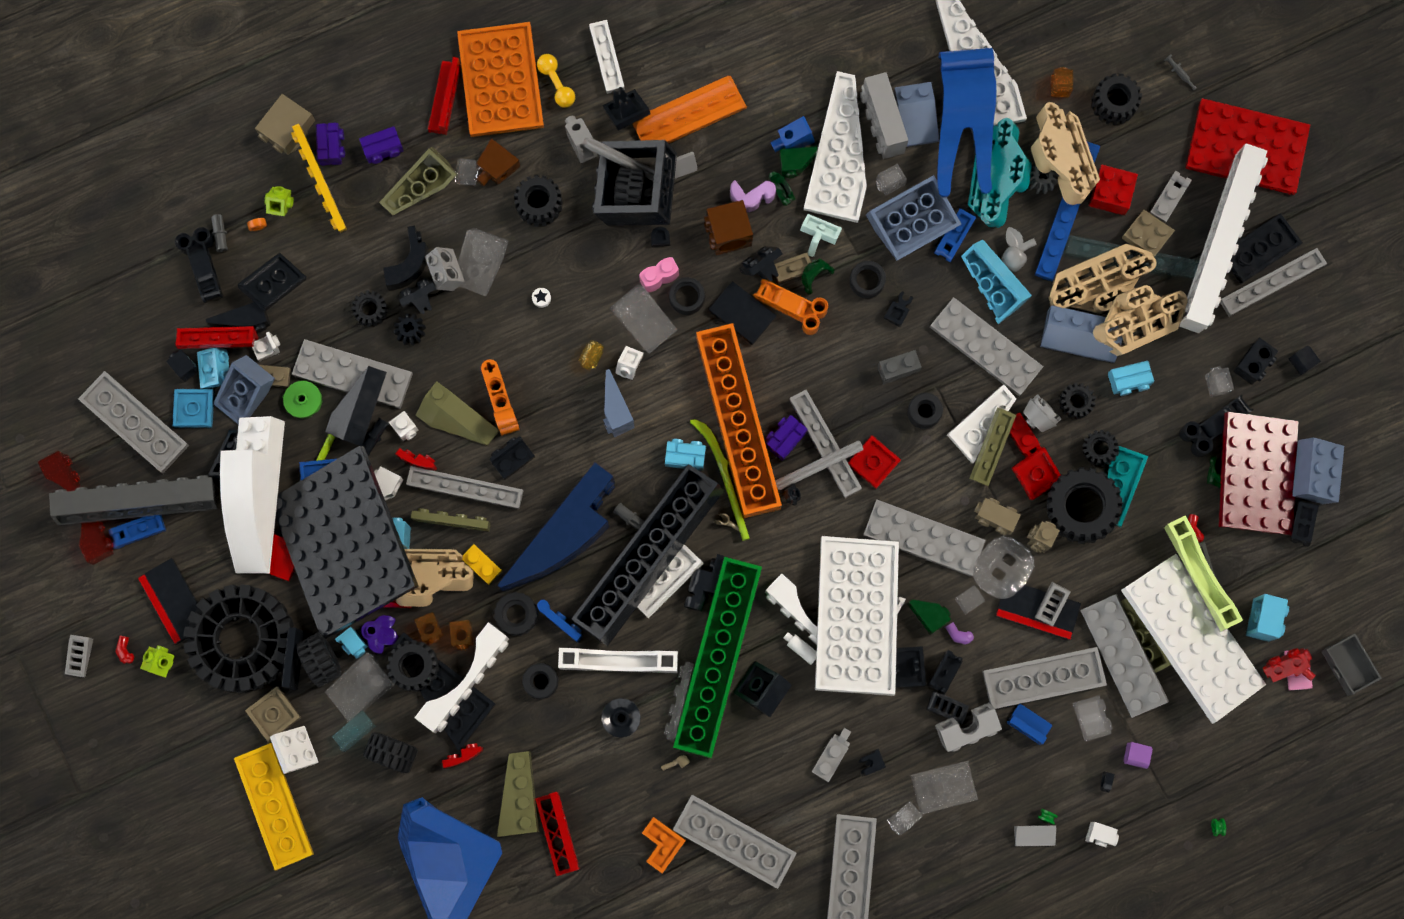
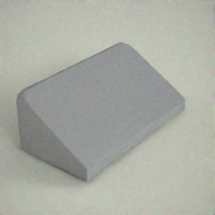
[675,152,697,179]
[1014,825,1056,846]

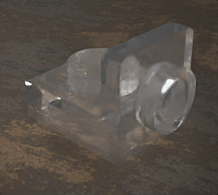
[887,801,923,835]

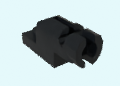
[684,554,725,611]

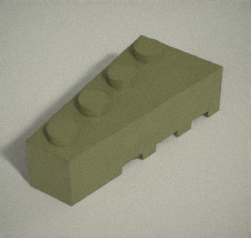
[497,751,539,837]

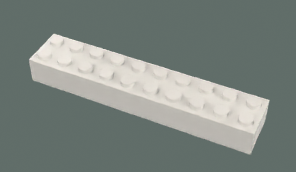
[1179,144,1268,333]

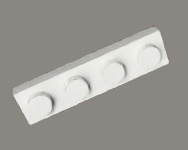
[589,20,625,94]

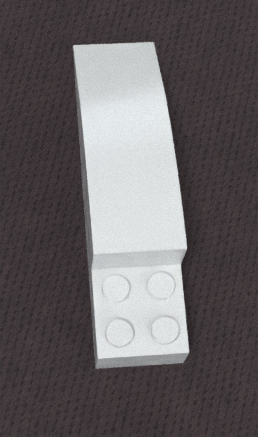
[220,416,285,574]

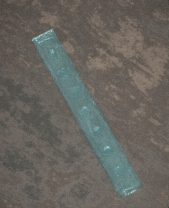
[1066,235,1200,280]

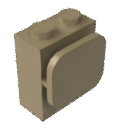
[255,94,315,155]

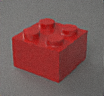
[1088,165,1138,216]

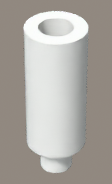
[783,633,816,665]

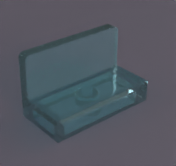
[332,711,376,752]

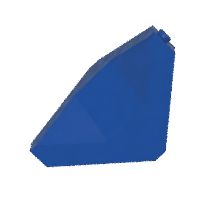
[398,797,502,919]

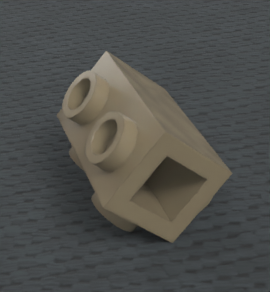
[974,498,1021,535]
[1027,521,1060,553]

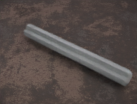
[583,137,655,181]
[775,441,863,490]

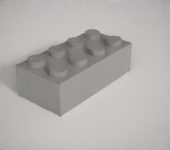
[860,72,908,159]

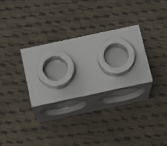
[425,247,465,291]

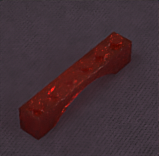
[38,451,114,565]

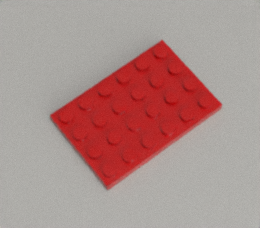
[1185,98,1310,195]

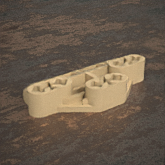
[1031,102,1100,205]
[1048,244,1157,314]
[1093,285,1188,356]
[396,549,474,607]

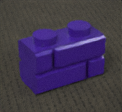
[316,123,345,166]
[359,126,404,164]
[765,415,808,461]

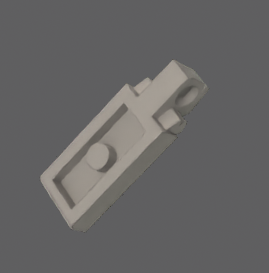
[812,728,851,782]

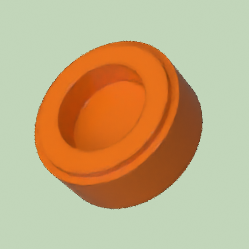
[247,218,267,231]

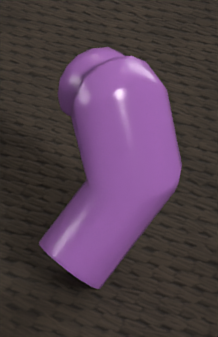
[945,622,974,645]

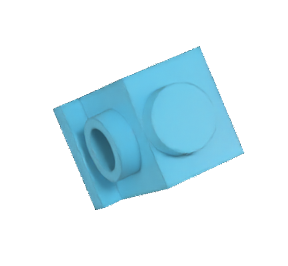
[335,627,368,659]

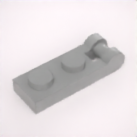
[1150,171,1192,223]

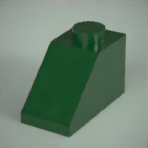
[779,147,818,179]
[907,600,951,635]

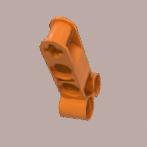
[753,279,828,335]
[481,359,520,436]

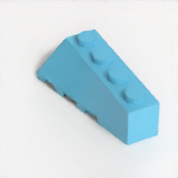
[961,240,1032,324]

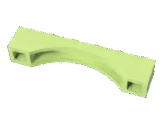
[1164,516,1243,632]

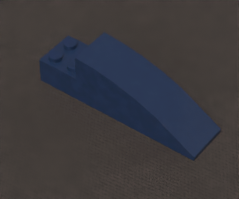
[498,463,615,592]

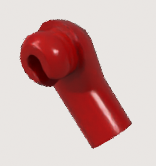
[1188,514,1204,543]
[116,636,134,664]

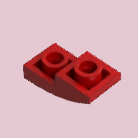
[395,448,437,471]
[442,743,483,769]

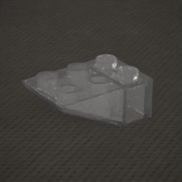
[910,761,978,814]

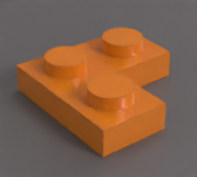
[642,817,686,874]

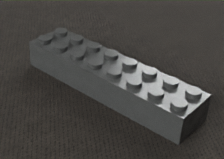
[49,475,217,525]

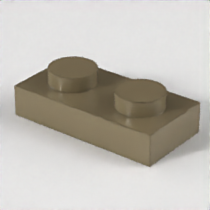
[775,253,811,284]
[259,365,291,388]

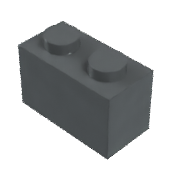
[877,350,922,384]

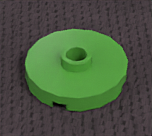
[283,381,322,419]

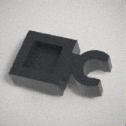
[884,291,913,327]

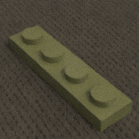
[969,408,1016,486]
[411,508,491,532]

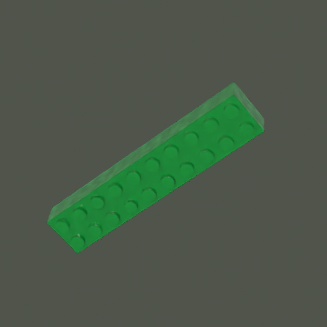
[673,557,762,759]

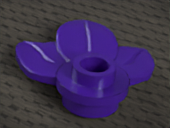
[361,615,399,654]

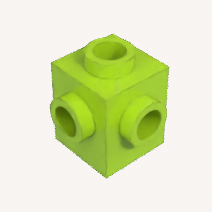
[265,186,294,216]
[140,645,175,678]

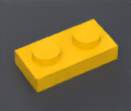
[462,544,502,585]

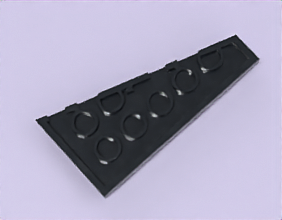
[391,632,496,751]

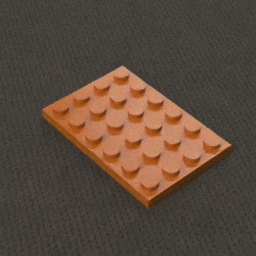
[457,22,544,137]

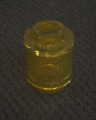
[578,340,604,370]

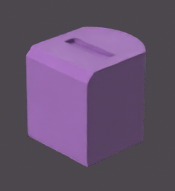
[1124,742,1153,769]

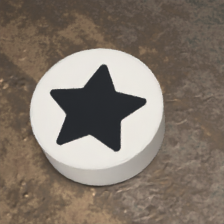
[532,288,551,308]

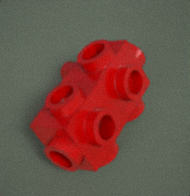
[1263,648,1316,682]

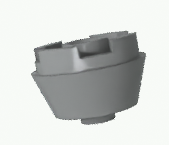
[1023,394,1061,432]

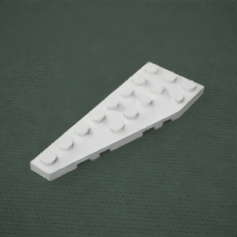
[935,0,1027,133]
[804,71,867,223]

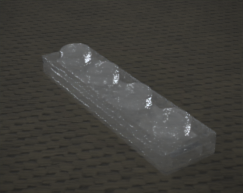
[664,662,693,742]

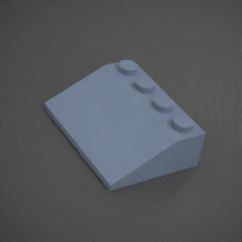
[866,175,961,261]

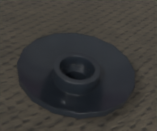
[601,698,641,738]

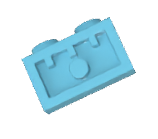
[197,348,229,389]

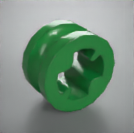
[1038,809,1058,825]
[1211,818,1226,836]

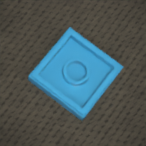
[172,389,214,428]

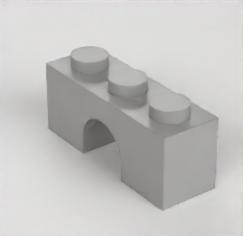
[935,703,1002,752]

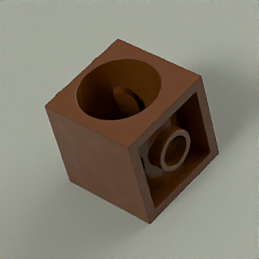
[704,200,753,255]

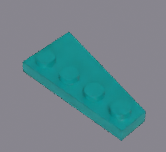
[1108,446,1148,528]

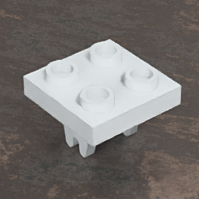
[270,726,318,774]

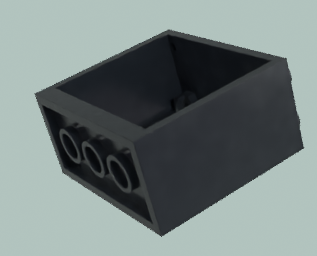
[592,140,677,226]

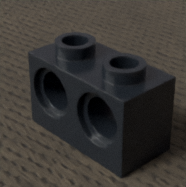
[1233,337,1278,385]

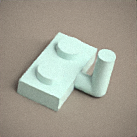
[800,214,842,257]

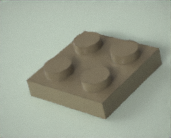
[1122,210,1175,258]
[245,686,301,742]

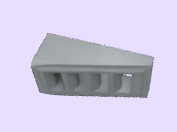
[1035,582,1071,626]
[65,635,93,677]

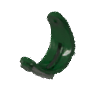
[769,171,796,206]
[802,258,835,295]
[1207,456,1221,489]

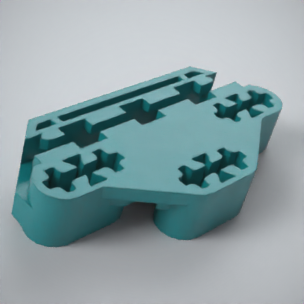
[968,118,1032,228]

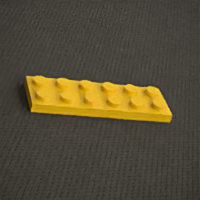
[234,743,314,870]

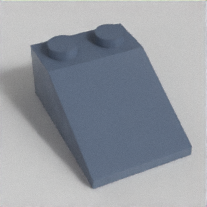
[893,82,939,147]
[213,355,275,425]
[603,369,635,437]

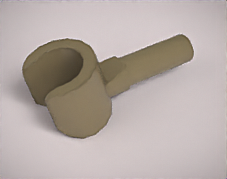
[715,514,740,532]
[661,755,690,770]

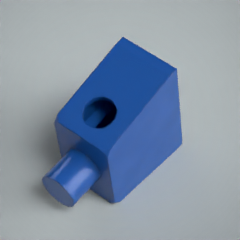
[770,116,815,152]

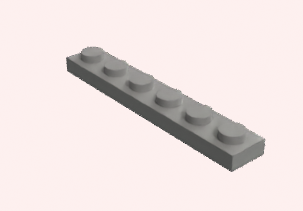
[1220,248,1327,317]
[789,390,862,498]
[406,466,524,509]

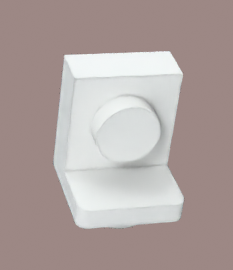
[252,332,280,362]
[615,346,643,380]
[389,411,418,441]

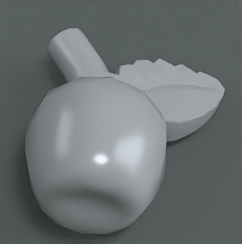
[1001,227,1037,272]

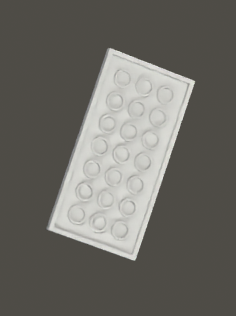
[815,536,899,696]
[1121,554,1266,724]

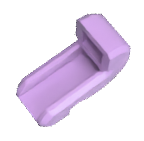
[730,180,776,213]

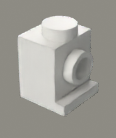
[1085,822,1119,847]

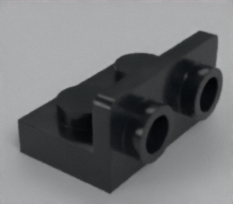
[489,436,535,480]

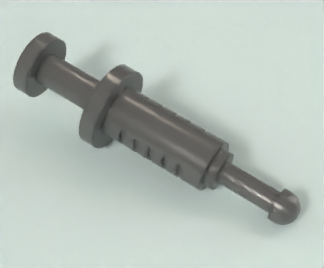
[1164,54,1197,90]

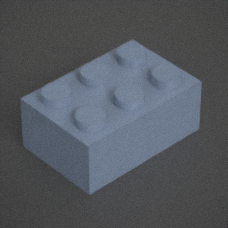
[1292,437,1344,504]

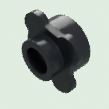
[784,484,801,506]

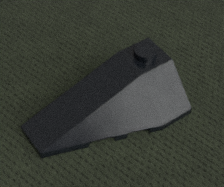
[325,366,387,446]

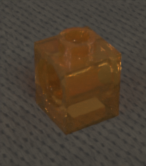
[1051,67,1073,97]
[414,612,443,644]
[449,620,473,650]

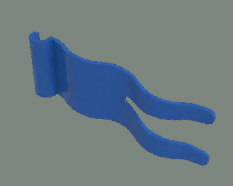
[937,48,997,197]

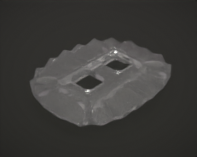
[973,536,1034,599]

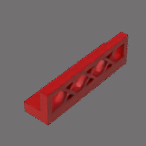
[428,57,461,135]
[176,326,259,349]
[535,791,580,876]

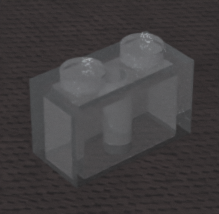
[1073,696,1112,741]

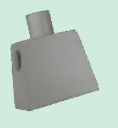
[565,116,597,163]

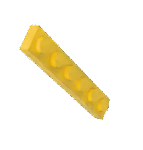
[291,124,347,233]

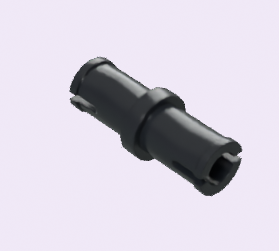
[362,418,389,456]

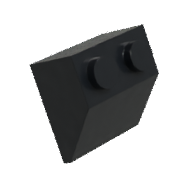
[733,661,792,717]

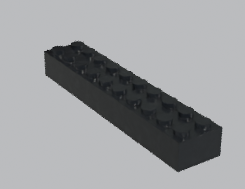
[572,464,724,647]

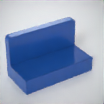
[1007,704,1052,745]

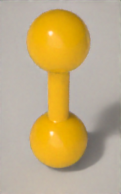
[537,54,575,108]

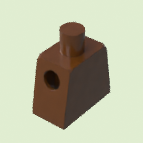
[476,139,521,186]

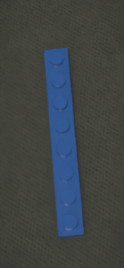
[1035,141,1100,281]

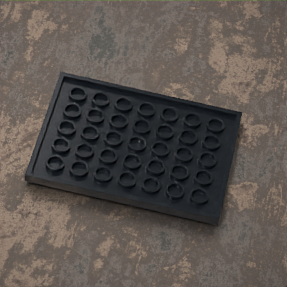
[275,446,419,639]

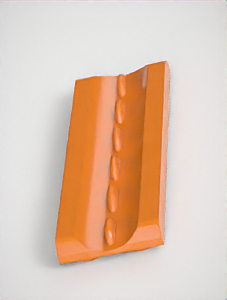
[632,76,747,144]

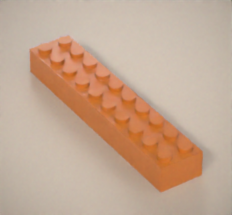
[696,323,782,519]

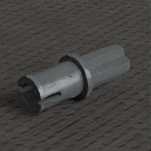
[211,214,228,252]
[613,503,645,530]

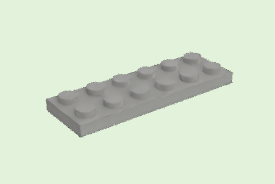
[930,297,1044,397]
[292,339,413,409]
[78,371,189,474]
[863,500,985,577]
[1080,594,1169,718]
[982,647,1107,709]
[673,795,797,889]
[827,814,877,919]

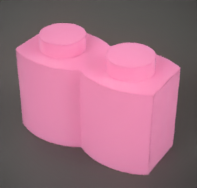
[639,257,679,293]

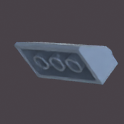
[1040,305,1123,363]

